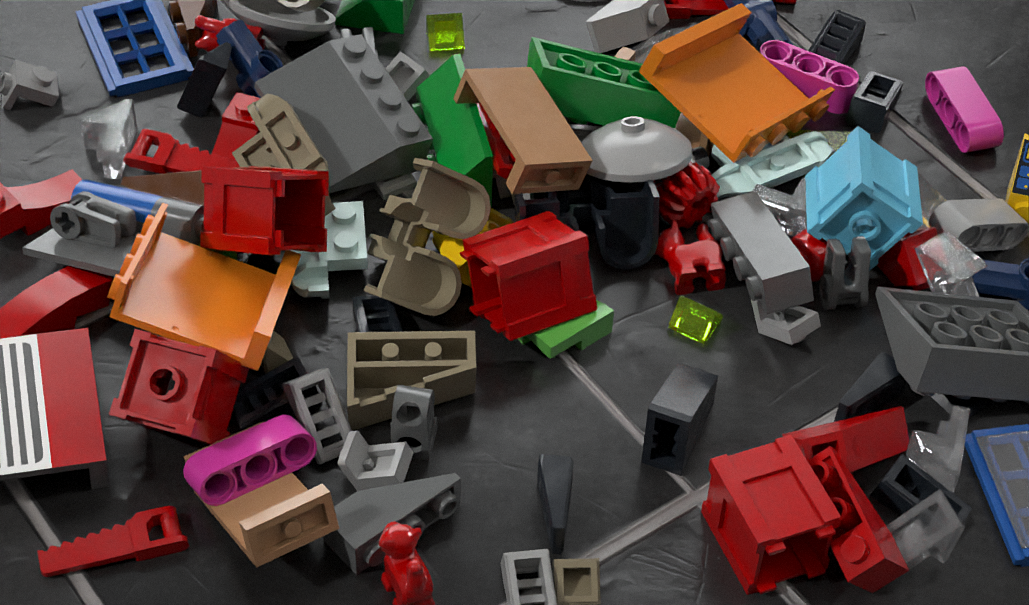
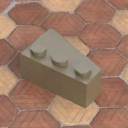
[347,331,476,431]

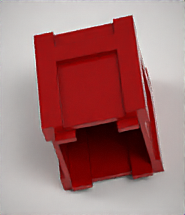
[200,166,329,255]
[460,211,597,341]
[109,329,249,445]
[701,434,841,595]

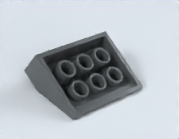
[254,34,433,193]
[875,287,1029,403]

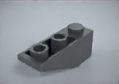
[323,473,461,575]

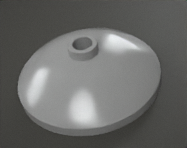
[229,0,336,46]
[581,116,692,182]

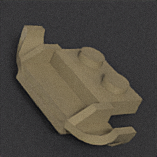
[232,93,336,216]

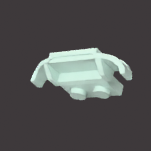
[711,131,835,200]
[291,201,368,299]

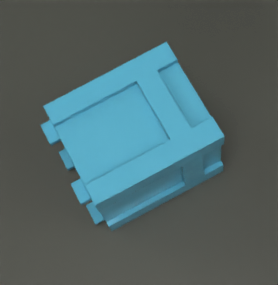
[805,126,923,271]

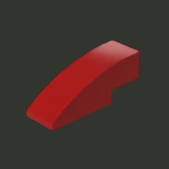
[0,266,114,339]

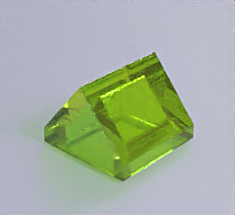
[426,13,465,51]
[668,295,723,344]

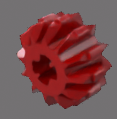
[656,162,720,229]

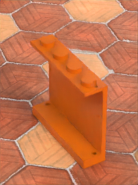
[639,3,835,163]
[107,203,301,371]

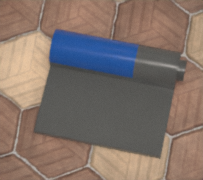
[22,179,204,277]

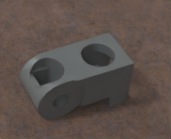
[391,385,438,461]

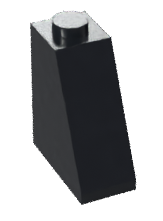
[641,363,718,476]

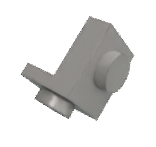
[385,51,430,101]
[0,59,59,110]
[751,299,821,345]
[338,431,414,491]

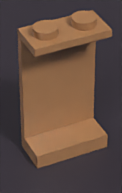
[453,67,593,194]
[184,422,340,567]

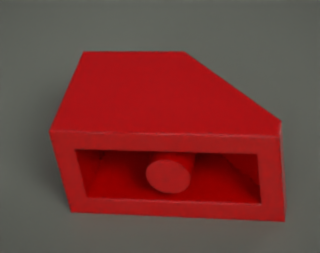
[877,227,949,291]

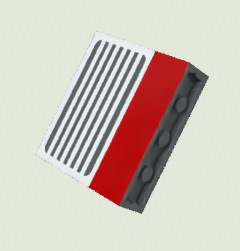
[0,328,109,489]

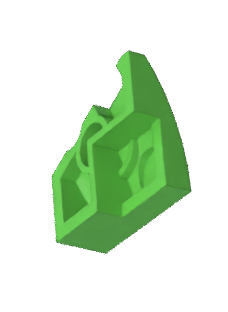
[517,301,614,359]

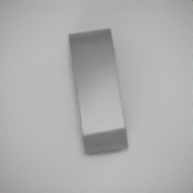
[928,198,1029,253]

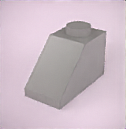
[586,0,670,53]

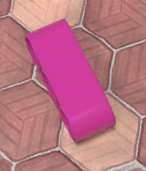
[759,40,859,114]
[925,66,1004,153]
[183,415,317,506]

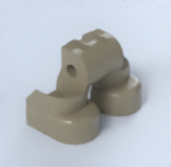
[364,158,491,316]

